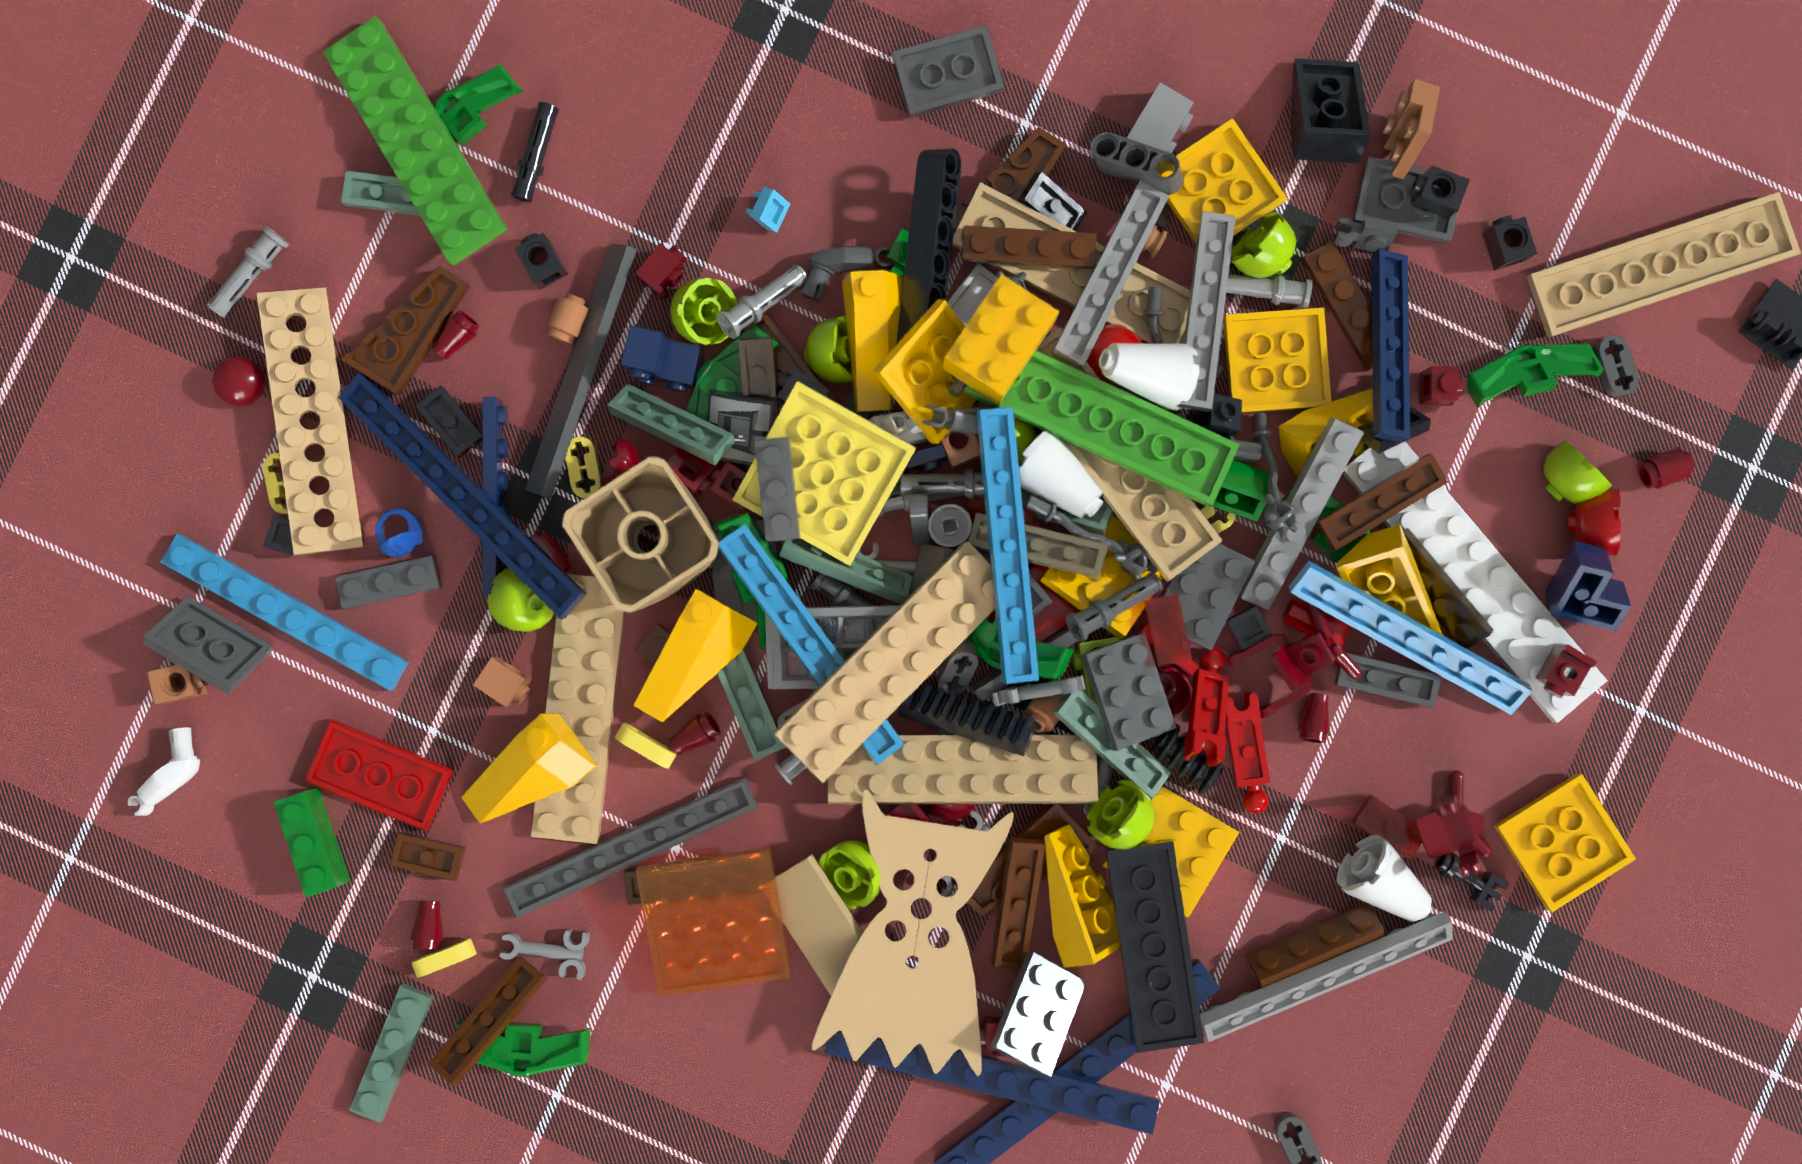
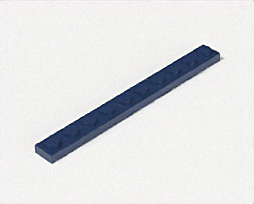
[338,373,587,619]
[934,959,1221,1164]
[824,1031,1160,1135]

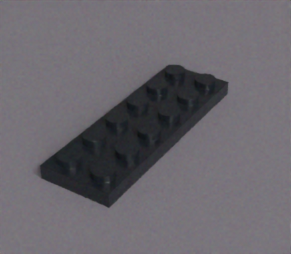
[1105,840,1204,1053]

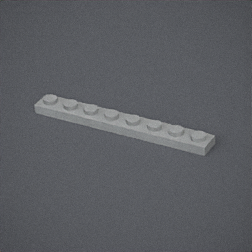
[1200,911,1453,1042]

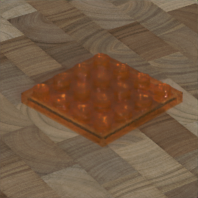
[636,847,791,997]

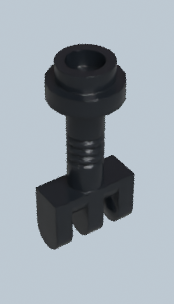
[1435,852,1509,912]

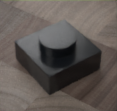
[263,515,298,557]
[1226,605,1272,650]

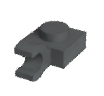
[1334,217,1398,252]

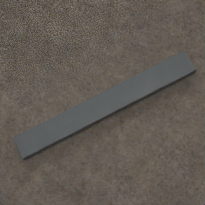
[525,244,636,499]
[502,777,759,918]

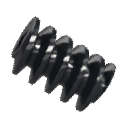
[1150,723,1223,796]

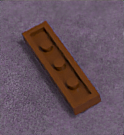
[961,225,1097,269]
[1301,241,1373,372]
[1316,453,1448,551]
[991,837,1046,969]
[1246,903,1385,988]
[428,956,548,1087]

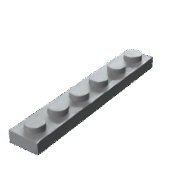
[1052,180,1169,368]
[1178,211,1235,412]
[1239,416,1364,610]

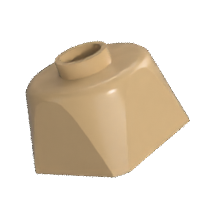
[563,457,719,612]

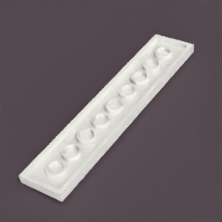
[1342,442,1607,723]

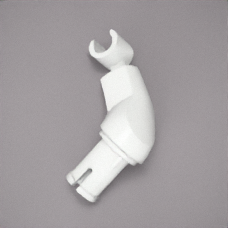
[127,727,200,816]

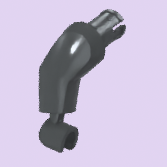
[801,245,892,302]
[921,401,996,434]

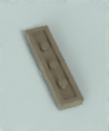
[968,512,1108,580]

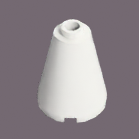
[1099,343,1199,411]
[1018,430,1103,518]
[1336,835,1432,922]

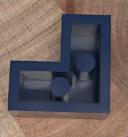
[621,325,704,393]
[1545,541,1631,631]

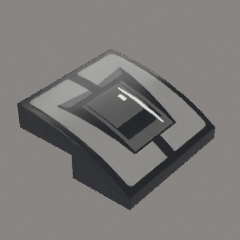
[707,390,775,465]

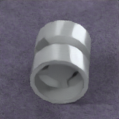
[928,504,973,551]

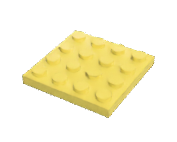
[732,381,916,566]

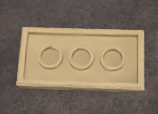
[760,854,863,996]

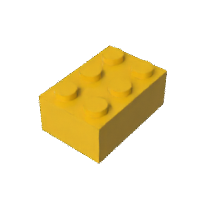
[942,274,1059,406]

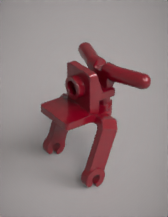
[1226,602,1362,719]
[1414,770,1492,877]

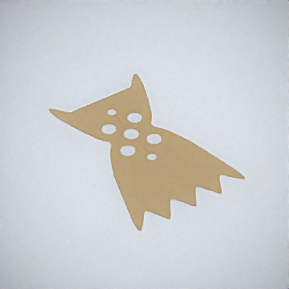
[812,789,1013,1076]

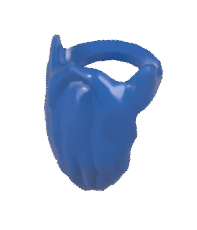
[375,508,424,558]

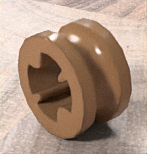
[1141,225,1168,259]

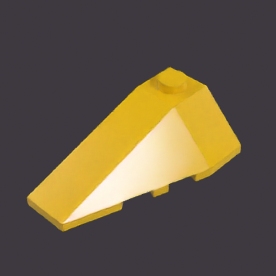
[842,270,904,413]
[1279,388,1373,478]
[1336,524,1442,635]
[633,589,757,722]
[461,713,598,823]
[1044,824,1120,968]

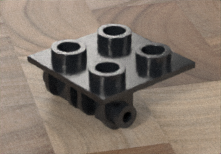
[1738,279,1802,370]

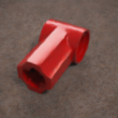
[1281,597,1351,647]

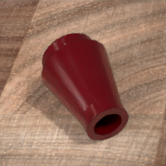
[432,310,480,360]
[1297,693,1330,743]
[669,712,721,755]
[410,901,444,949]

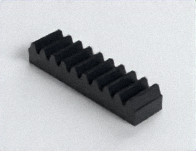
[898,683,1036,756]

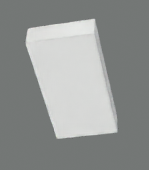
[947,263,998,327]

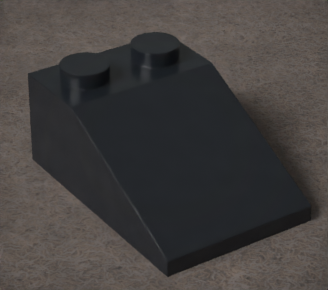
[1291,58,1370,163]

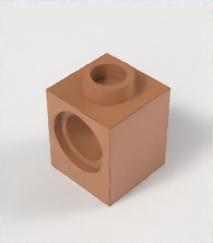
[939,431,981,470]
[473,657,532,707]
[147,665,208,705]

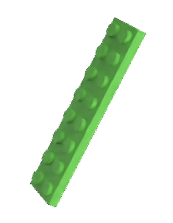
[323,16,508,266]
[964,351,1240,507]

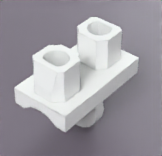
[869,411,928,445]

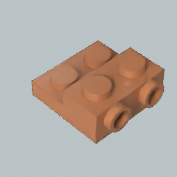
[1382,79,1440,180]

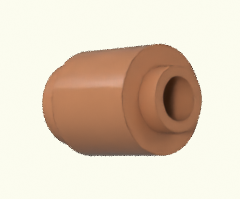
[547,293,589,345]
[1023,694,1066,732]

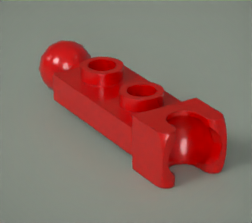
[1183,647,1230,767]
[1225,692,1271,814]

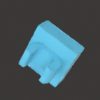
[746,187,790,233]

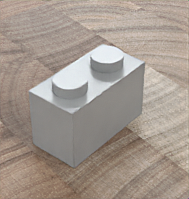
[1127,82,1194,154]

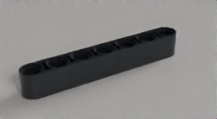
[896,148,961,345]

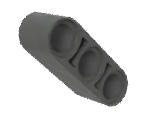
[1090,132,1184,195]

